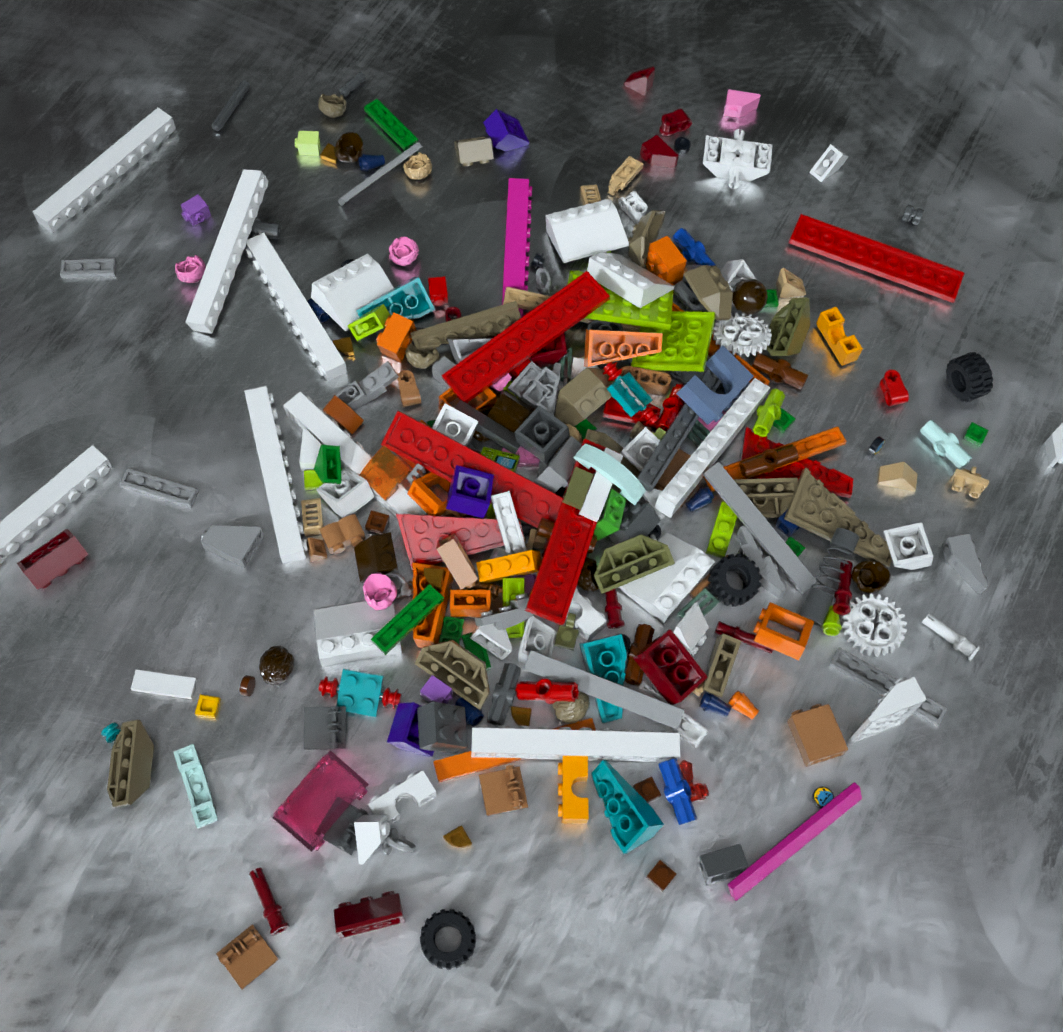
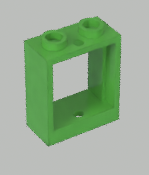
[593,489,626,541]

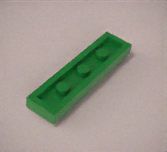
[364,99,418,151]
[371,584,444,655]

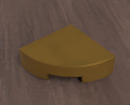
[320,143,338,164]
[333,337,354,356]
[424,568,445,590]
[511,706,531,726]
[443,825,472,848]

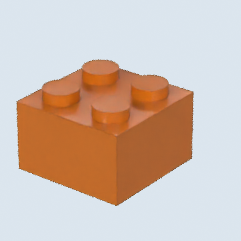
[646,235,687,285]
[376,312,417,363]

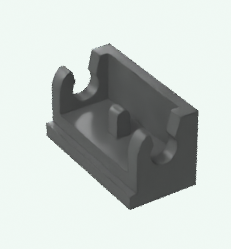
[699,844,749,885]

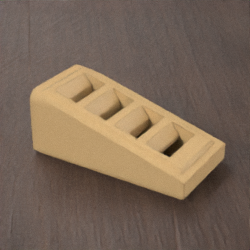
[580,185,601,205]
[301,498,324,537]

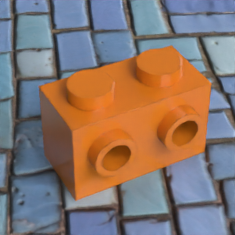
[450,589,491,617]

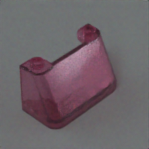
[270,750,369,852]

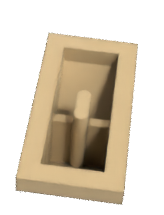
[776,268,806,298]
[878,462,917,492]

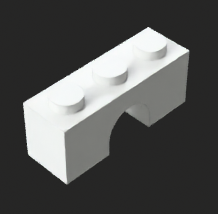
[569,587,606,642]
[368,770,437,825]

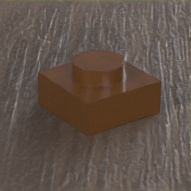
[365,510,390,534]
[633,776,661,803]
[646,860,676,892]

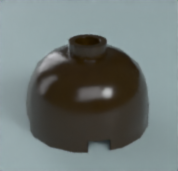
[732,279,768,315]

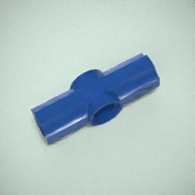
[672,228,716,266]
[658,758,697,825]

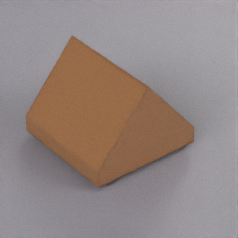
[307,537,327,562]

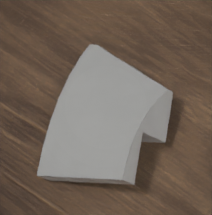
[508,361,560,414]

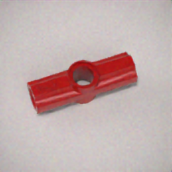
[656,384,685,431]
[516,679,579,704]

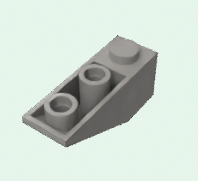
[942,534,988,594]

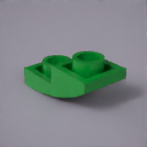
[439,616,465,645]

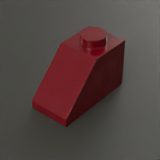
[640,135,679,168]

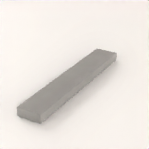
[338,142,422,207]
[829,647,948,727]

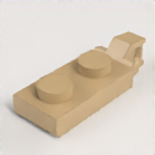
[608,156,644,196]

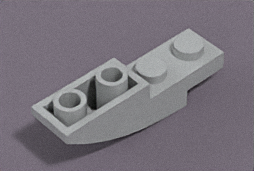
[326,361,399,410]
[737,525,786,598]
[475,593,534,629]

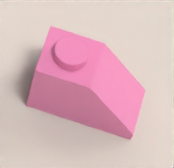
[724,89,761,118]

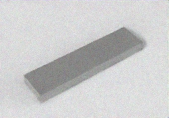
[119,468,199,508]

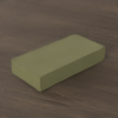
[562,467,594,510]

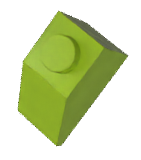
[347,304,391,341]

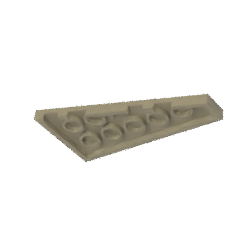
[411,301,521,349]
[784,468,892,568]

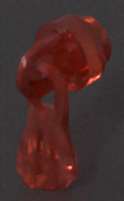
[679,760,709,802]

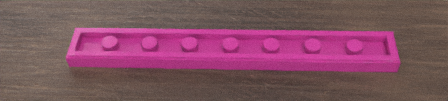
[728,782,862,901]

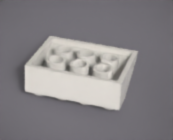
[546,199,629,263]
[587,252,674,308]
[311,254,394,331]
[618,532,715,625]
[314,601,402,667]
[847,677,927,745]

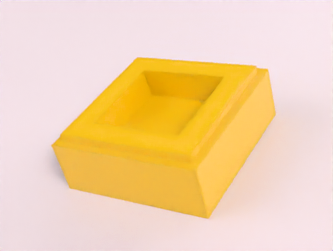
[195,694,221,719]

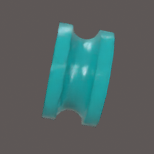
[101,722,121,743]

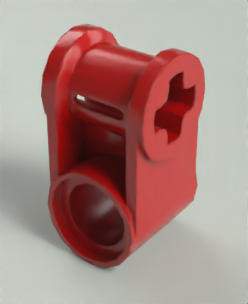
[879,370,909,407]

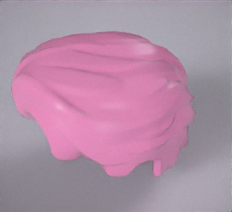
[389,236,419,266]
[175,255,206,283]
[363,573,397,610]

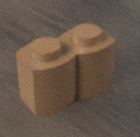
[320,514,366,554]

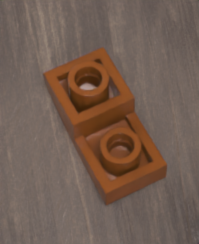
[323,395,364,435]

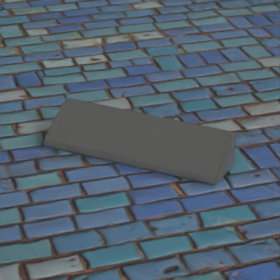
[455,400,520,454]

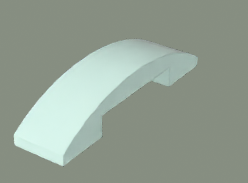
[573,444,646,505]
[173,744,218,829]

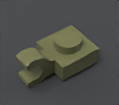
[554,613,579,651]

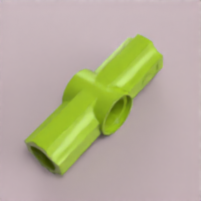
[753,388,785,437]

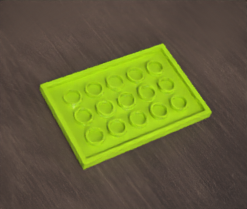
[567,270,674,331]

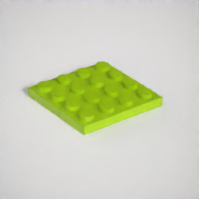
[631,311,715,372]

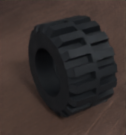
[946,352,993,402]
[708,554,762,607]
[420,909,476,970]

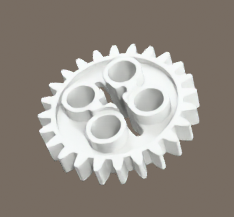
[713,313,772,357]
[841,593,907,657]

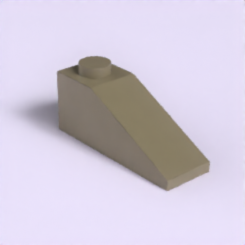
[702,634,742,698]

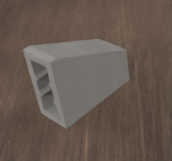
[201,525,264,568]

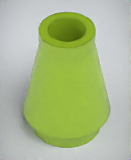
[821,605,842,636]

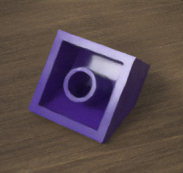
[483,109,530,151]
[446,465,494,518]
[387,702,434,757]

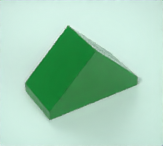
[314,445,342,484]

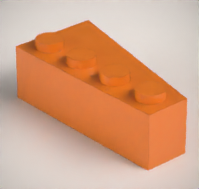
[584,330,663,367]
[412,563,454,648]

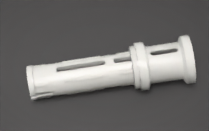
[922,613,981,661]

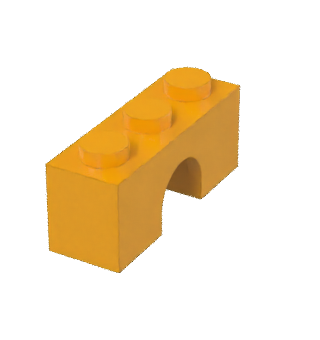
[816,307,863,366]
[476,550,541,583]
[558,756,589,824]

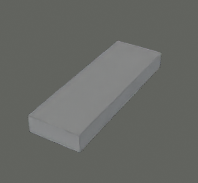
[60,258,117,278]

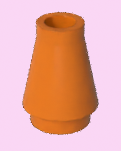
[728,691,759,720]

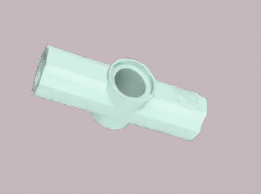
[920,420,972,469]

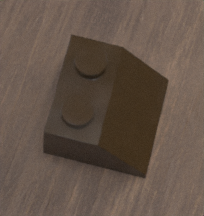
[487,389,535,433]
[354,532,399,584]

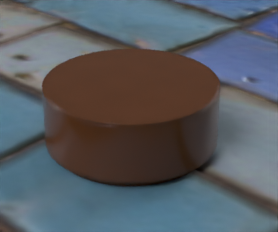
[240,675,255,697]

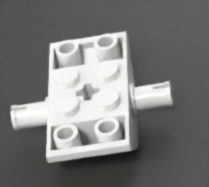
[703,129,772,188]

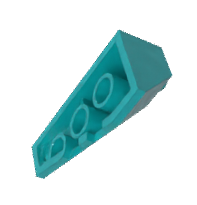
[356,277,435,319]
[579,634,627,723]
[591,760,664,854]

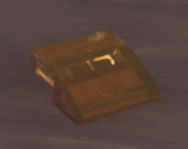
[359,445,411,501]

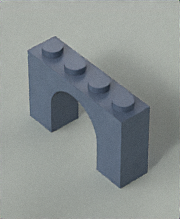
[676,346,754,425]

